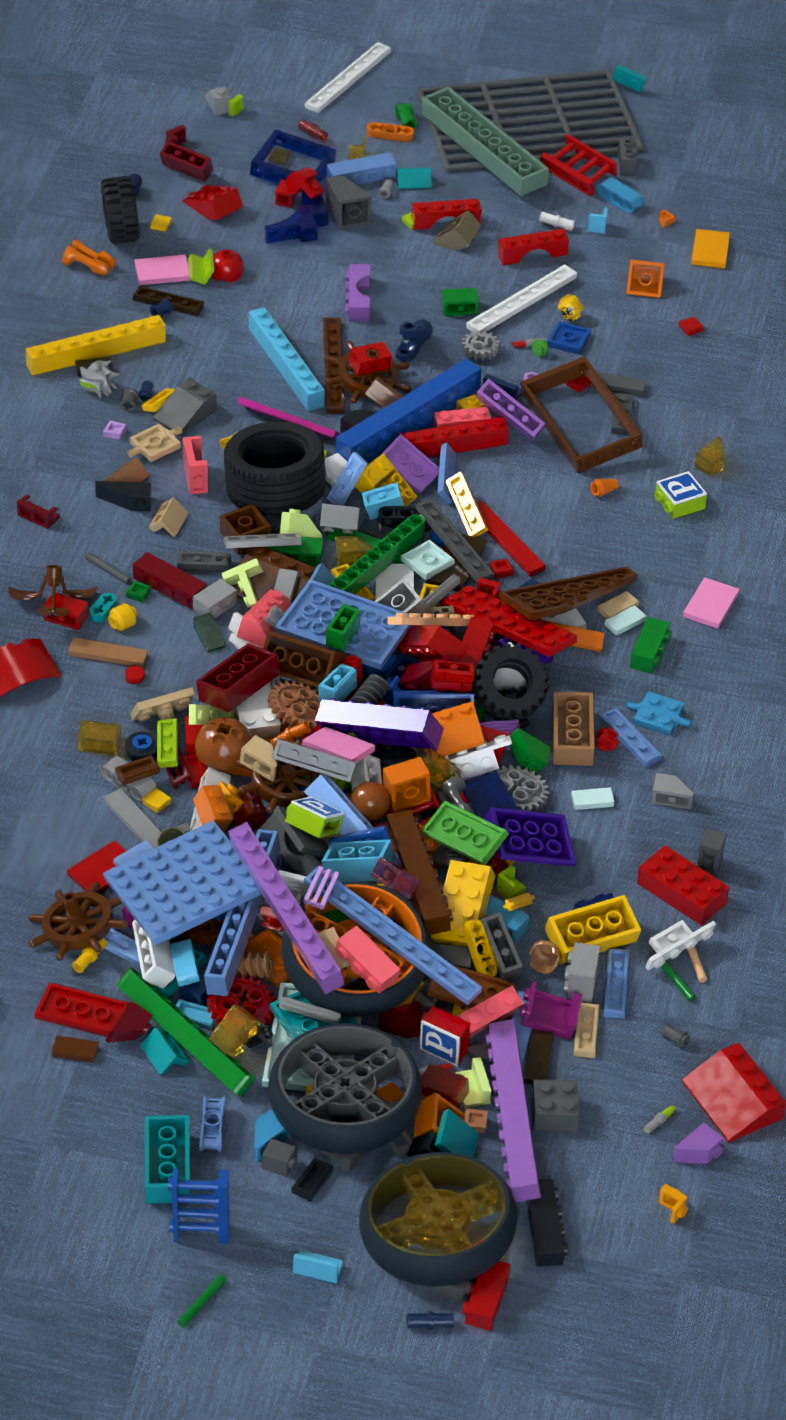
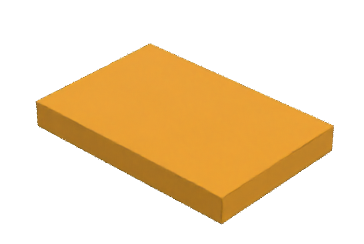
[691,229,730,268]

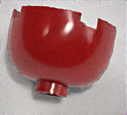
[211,249,244,282]

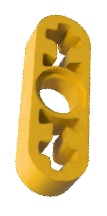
[463,919,497,977]

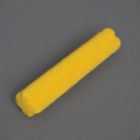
[503,892,535,911]

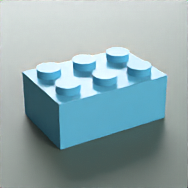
[322,839,395,883]

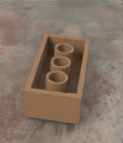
[552,691,594,766]

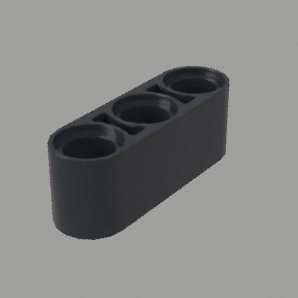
[378,506,432,532]

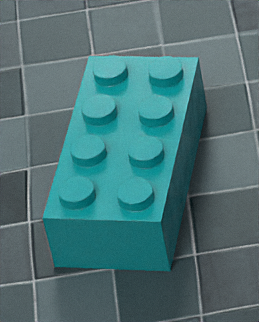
[145,1115,190,1204]

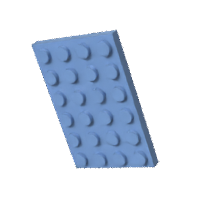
[275,579,411,670]

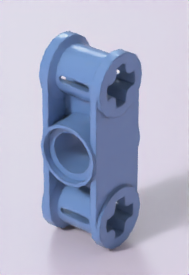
[199,1096,226,1153]

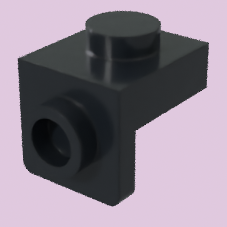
[238,1019,273,1049]

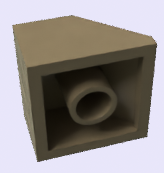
[433,210,481,251]

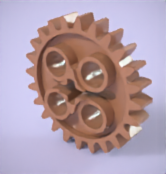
[267,681,321,731]

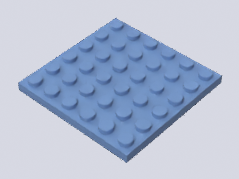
[103,821,262,946]

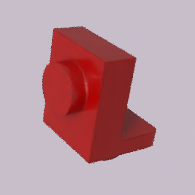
[477,577,501,600]

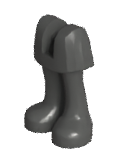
[437,777,475,815]

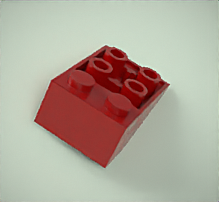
[182,185,243,220]

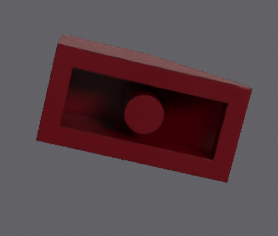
[105,1001,153,1043]

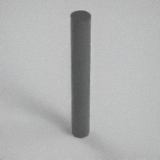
[85,552,131,585]

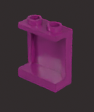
[519,981,582,1040]

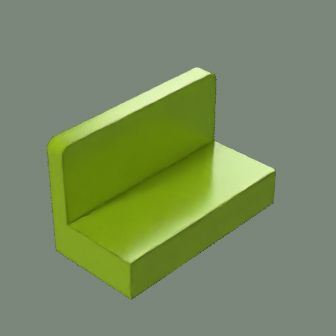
[188,248,214,285]

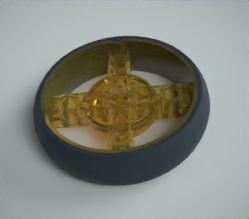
[359,1152,517,1287]

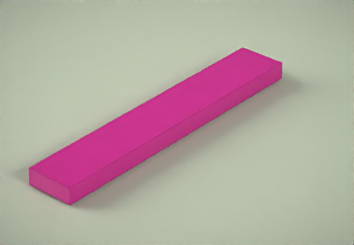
[238,397,340,440]

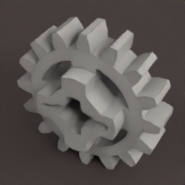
[461,330,500,361]

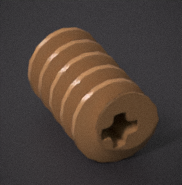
[236,951,274,978]

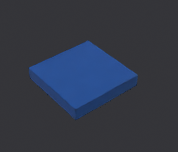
[547,321,591,355]

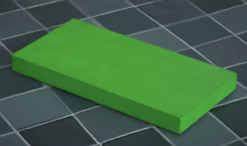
[422,801,509,865]

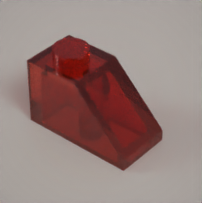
[378,1001,425,1039]

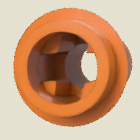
[590,478,619,497]

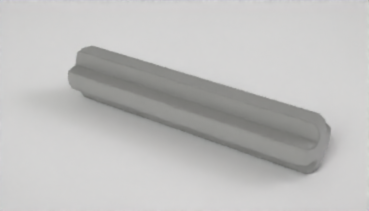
[423,574,460,608]
[279,996,341,1024]

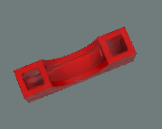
[411,199,482,230]
[498,229,569,265]

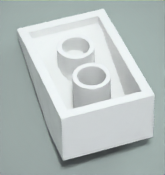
[235,682,281,738]

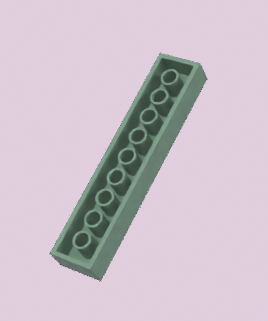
[422,87,549,196]

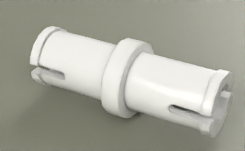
[539,211,575,231]

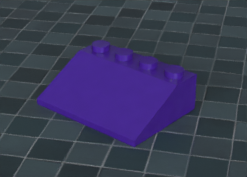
[484,807,577,867]

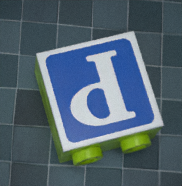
[654,471,707,519]
[285,797,345,838]

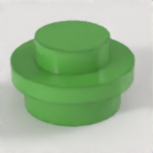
[531,339,549,357]

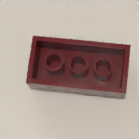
[196,643,280,713]

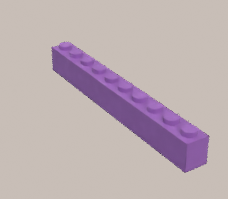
[228,822,344,995]
[486,1019,541,1202]

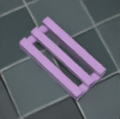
[304,866,339,910]

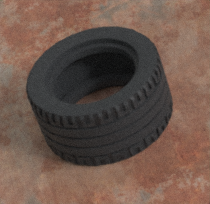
[224,421,326,516]

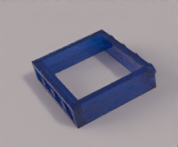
[250,129,336,194]

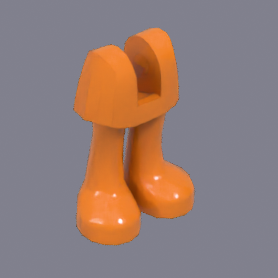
[62,239,117,276]

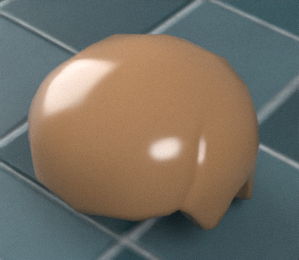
[529,940,561,975]

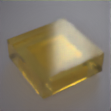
[269,147,291,165]

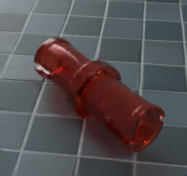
[298,119,328,142]

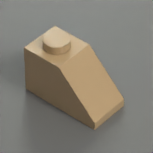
[239,735,277,782]

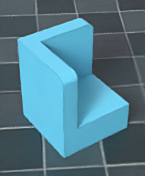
[588,207,608,234]

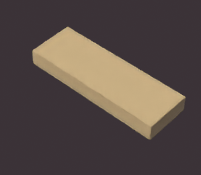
[573,1003,599,1058]

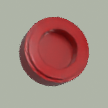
[125,666,145,684]

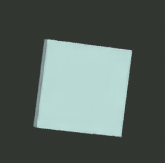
[401,540,454,580]

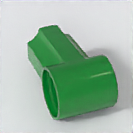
[395,103,417,129]

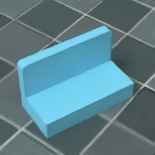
[362,483,405,520]
[293,1250,343,1284]

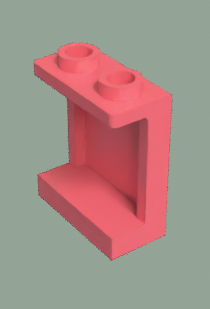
[183,436,208,494]

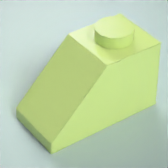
[280,509,322,539]

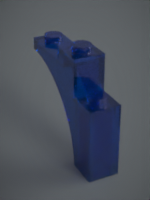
[264,190,329,244]

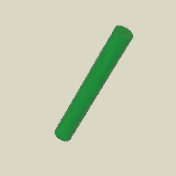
[661,960,696,1002]
[177,1274,226,1327]

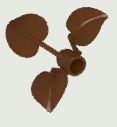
[8,565,97,616]

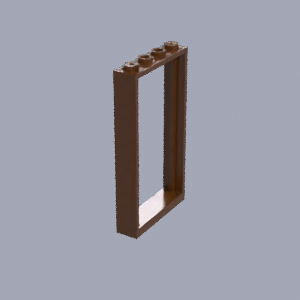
[520,356,643,473]

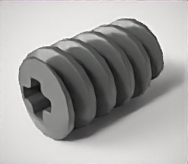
[351,674,390,705]

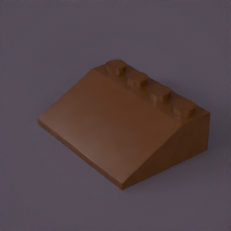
[232,547,316,604]

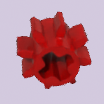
[595,727,619,752]

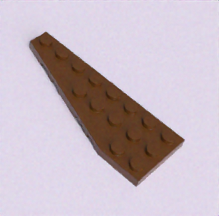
[499,567,637,621]

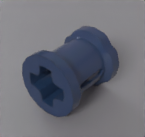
[150,298,173,318]

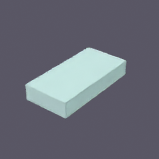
[604,605,647,636]
[571,787,614,810]

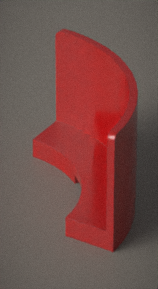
[0,638,61,697]

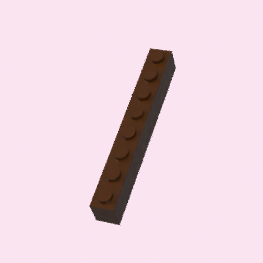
[387,809,453,935]

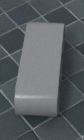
[100,756,156,801]

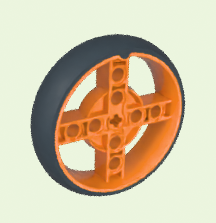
[281,881,430,1017]

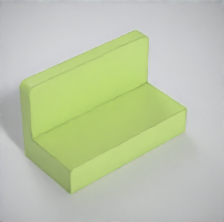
[455,1057,491,1108]

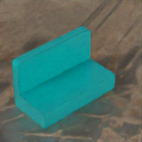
[396,168,432,189]
[140,1027,190,1075]

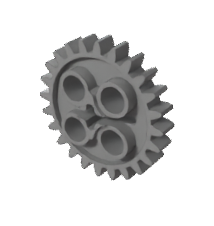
[483,765,549,812]

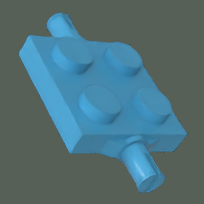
[626,691,692,735]

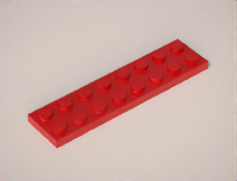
[441,586,577,657]

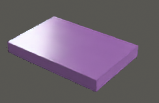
[381,434,439,495]

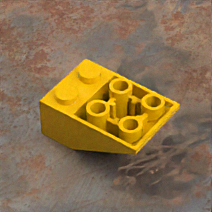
[355,453,418,506]

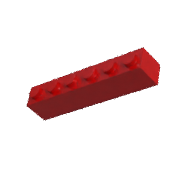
[398,417,509,458]

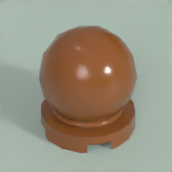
[348,781,390,827]

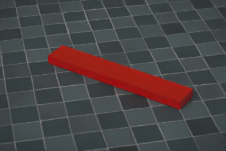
[477,501,545,576]

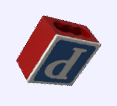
[420,1006,471,1066]

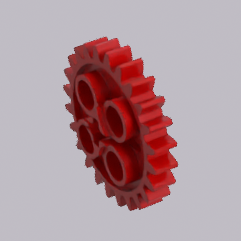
[207,974,276,1033]

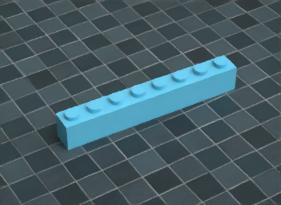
[248,307,324,411]

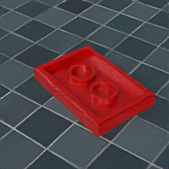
[67,840,126,894]

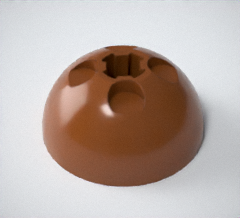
[195,717,253,770]

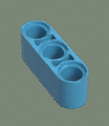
[597,178,644,213]

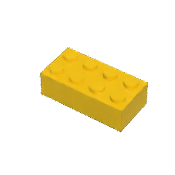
[431,860,495,947]
[545,895,641,964]

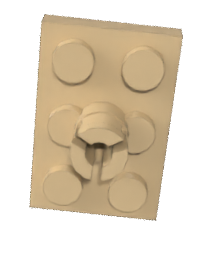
[130,687,195,722]

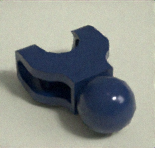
[395,319,433,362]

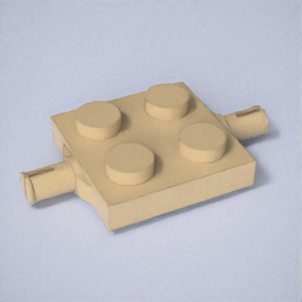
[127,424,183,462]

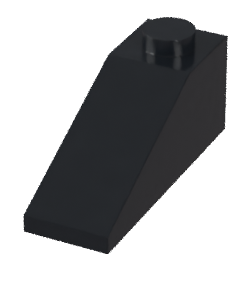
[95,481,152,511]

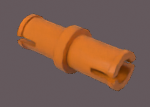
[270,720,311,748]

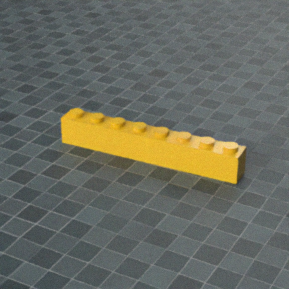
[25,315,166,376]

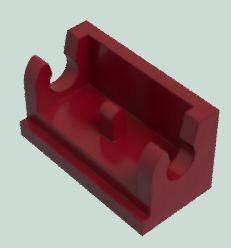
[17,494,60,529]

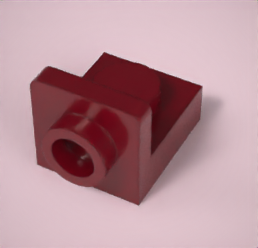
[165,125,186,145]

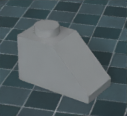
[205,87,231,115]
[651,773,693,810]

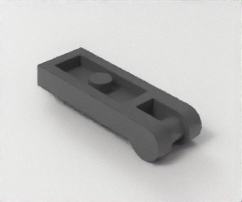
[177,551,231,573]

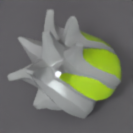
[79,360,120,398]

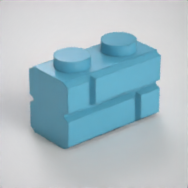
[318,663,357,703]

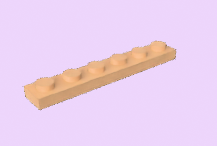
[388,613,474,626]

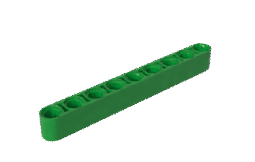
[329,514,425,595]
[117,967,255,1097]

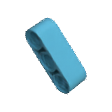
[170,939,200,987]

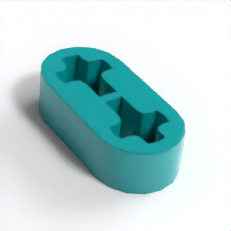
[90,593,117,623]

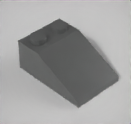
[153,378,217,436]

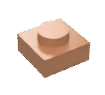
[464,1108,488,1133]

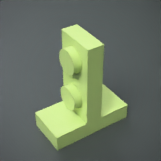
[222,558,264,608]
[189,704,235,725]

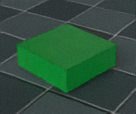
[126,581,151,603]

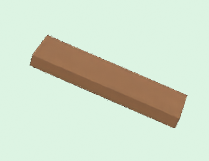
[68,637,148,668]

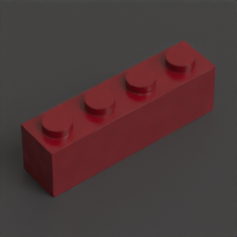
[133,552,207,610]

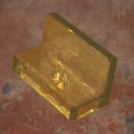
[348,135,366,160]

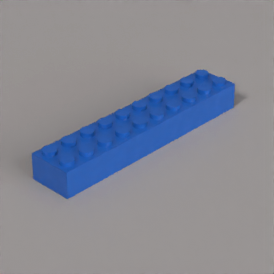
[336,358,482,465]

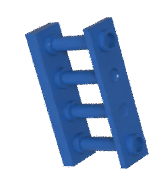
[168,1168,229,1244]

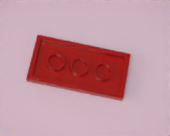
[34,983,130,1037]

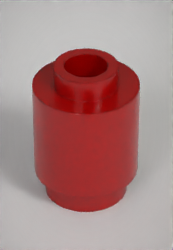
[342,655,363,684]

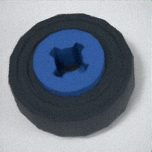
[125,731,157,761]

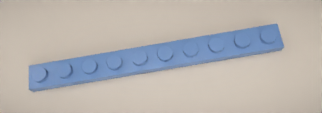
[304,866,482,1005]

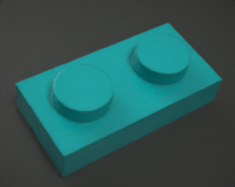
[612,64,647,93]

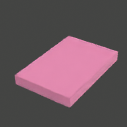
[134,255,190,285]
[683,577,740,629]
[302,726,375,763]

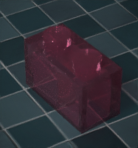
[371,857,420,899]

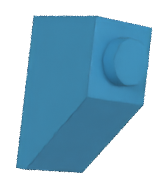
[255,1109,290,1162]

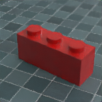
[462,1261,511,1331]

